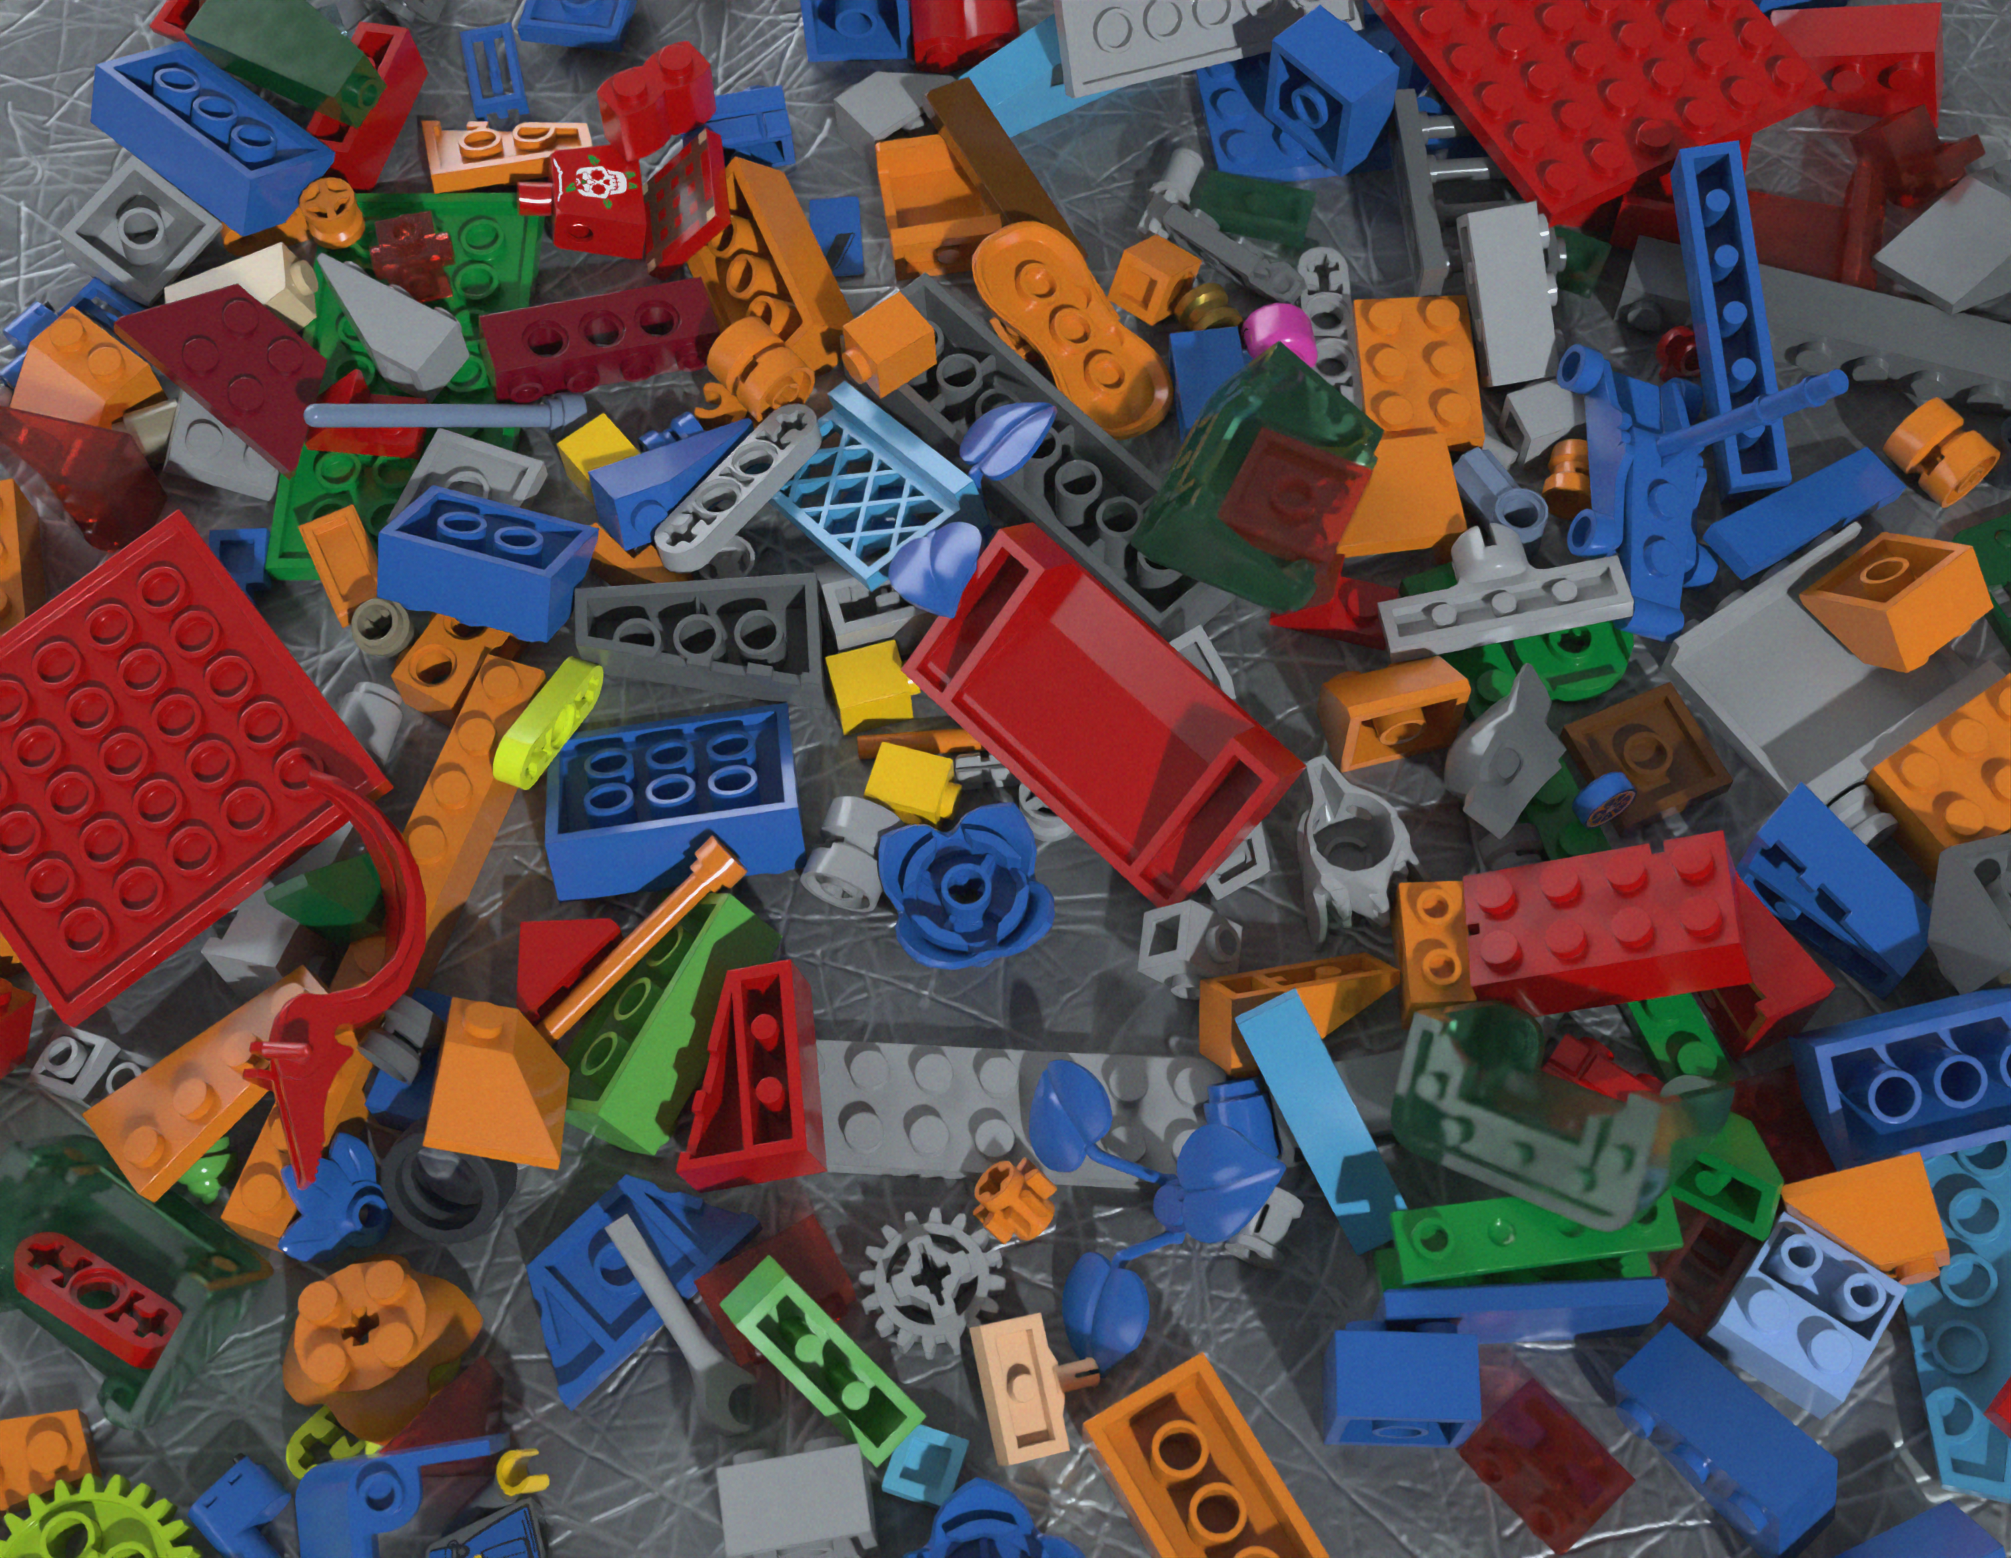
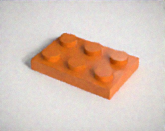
[1352,295,1485,451]

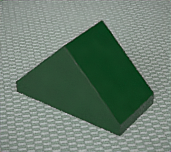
[263,852,386,947]

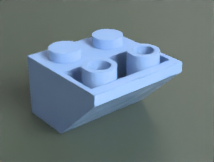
[1699,1212,1908,1420]

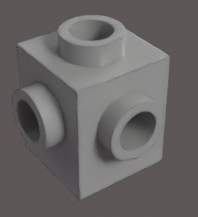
[1138,900,1242,1000]

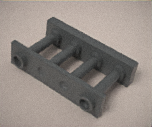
[1388,89,1566,297]

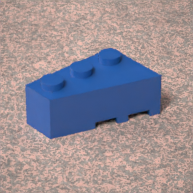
[1613,1322,1838,1558]

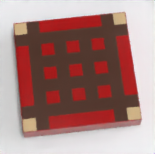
[642,128,731,281]

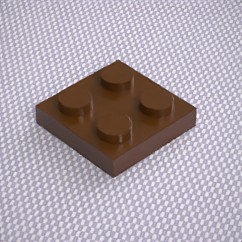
[1560,681,1733,837]

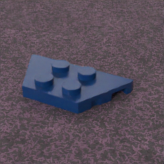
[526,1174,763,1412]

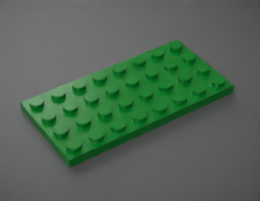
[265,193,545,580]

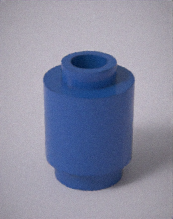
[1203,1077,1279,1157]

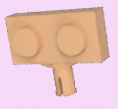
[969,1312,1100,1467]

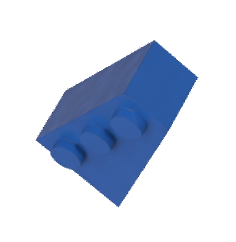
[1735,781,1931,1001]

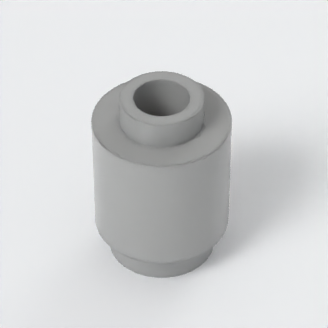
[338,682,403,770]

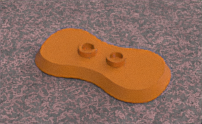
[972,221,1174,440]

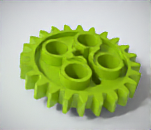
[0,1473,204,1558]

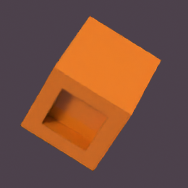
[1106,234,1202,326]

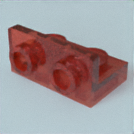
[1459,1377,1636,1556]

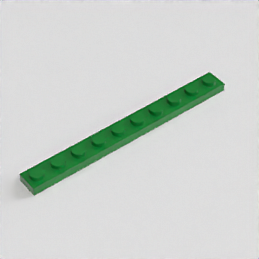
[1399,562,1739,1103]

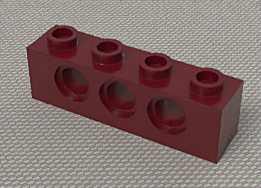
[479,277,720,404]

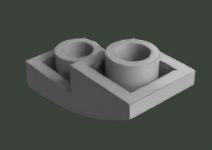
[27,1023,159,1109]

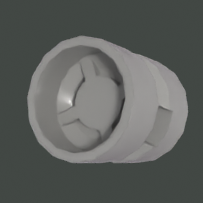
[800,796,905,912]

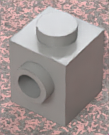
[1498,378,1587,471]

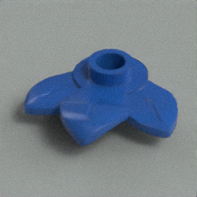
[278,1132,393,1263]

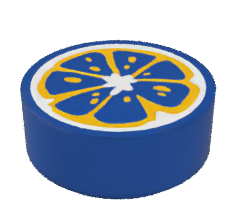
[1571,772,1637,829]

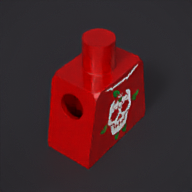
[517,144,647,259]

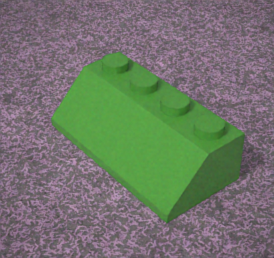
[562,892,783,1156]

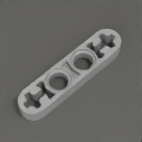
[1297,247,1363,443]
[654,404,822,574]

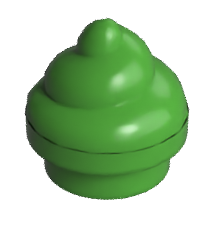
[177,1135,238,1204]

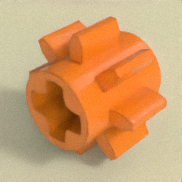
[973,1157,1057,1244]

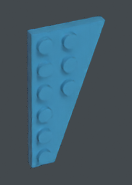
[1897,1139,2011,1504]

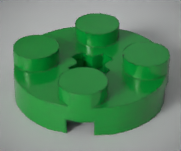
[1509,620,1634,702]

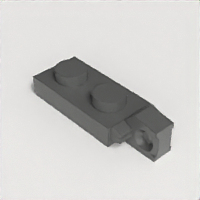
[1162,203,1307,305]

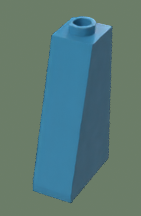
[957,13,1126,138]

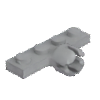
[1377,523,1634,664]

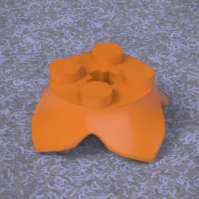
[283,1253,484,1448]

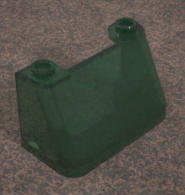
[1131,341,1385,614]
[1390,999,1736,1232]
[0,1134,274,1433]

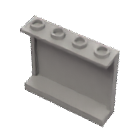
[1661,522,2006,808]

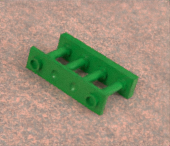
[1372,1176,1684,1299]

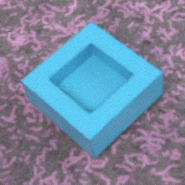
[881,1424,970,1510]

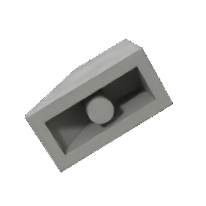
[834,72,956,172]

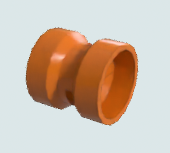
[1541,439,1592,520]

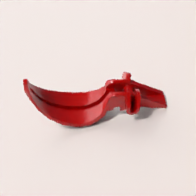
[242,769,426,1191]

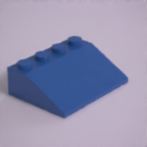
[545,703,807,903]

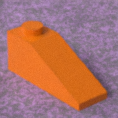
[1199,952,1400,1077]

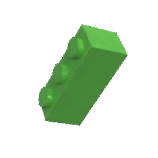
[719,1255,927,1467]

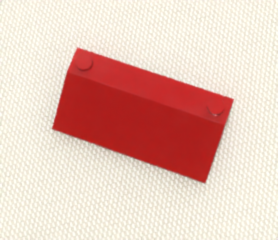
[901,522,1307,908]

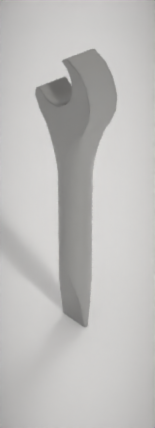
[605,1214,756,1437]

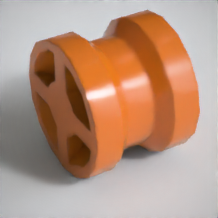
[299,177,365,250]

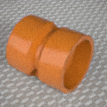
[707,316,815,423]
[1883,397,2000,508]

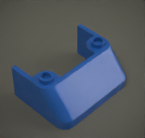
[295,1432,511,1558]

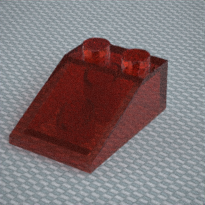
[0,405,168,553]

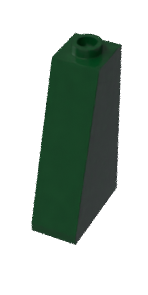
[184,0,387,129]

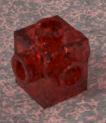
[369,210,456,303]

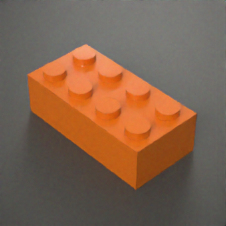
[1863,673,2011,884]
[1082,1352,1330,1558]

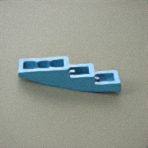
[1235,988,1409,1256]

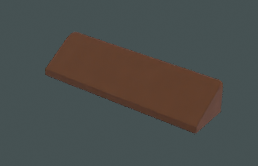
[923,77,1088,260]

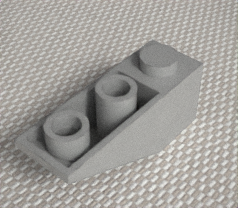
[316,252,470,404]

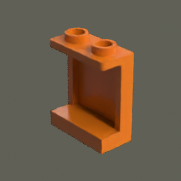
[875,134,1002,281]
[1294,433,1467,565]

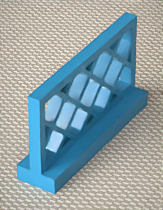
[745,381,990,592]

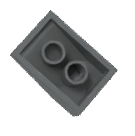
[1871,159,2011,315]

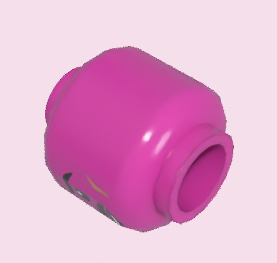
[1240,303,1318,388]

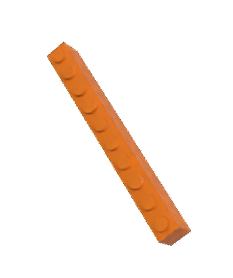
[220,654,548,1254]

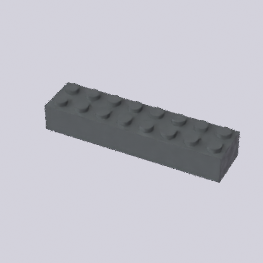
[840,272,1247,643]

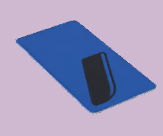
[809,196,864,277]

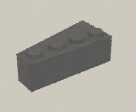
[574,573,827,710]

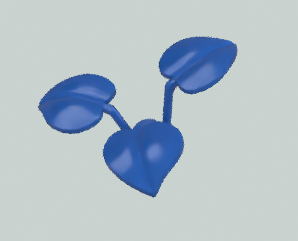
[831,402,1058,618]
[1029,1060,1287,1379]

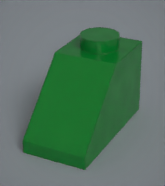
[1640,1092,1784,1242]

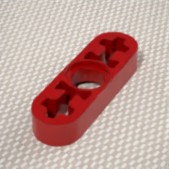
[14,1232,183,1369]

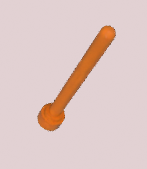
[534,835,748,1047]

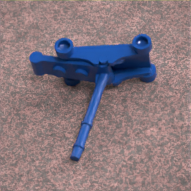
[1557,344,1849,644]

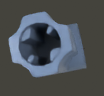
[1452,447,1548,562]

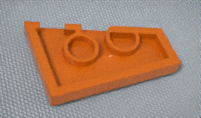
[421,121,593,194]

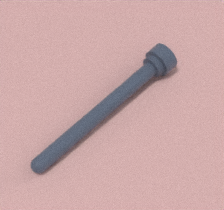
[303,393,587,439]

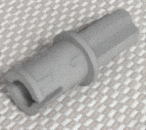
[1136,148,1204,241]

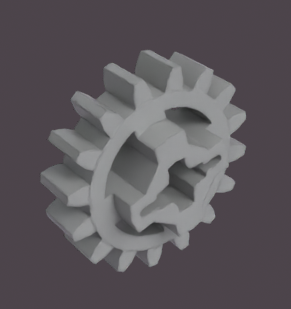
[859,1208,1006,1360]

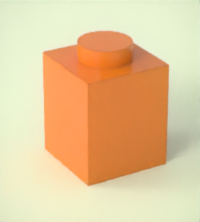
[842,291,937,399]

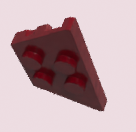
[114,283,327,480]

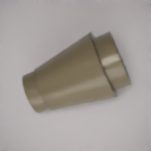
[351,597,421,658]

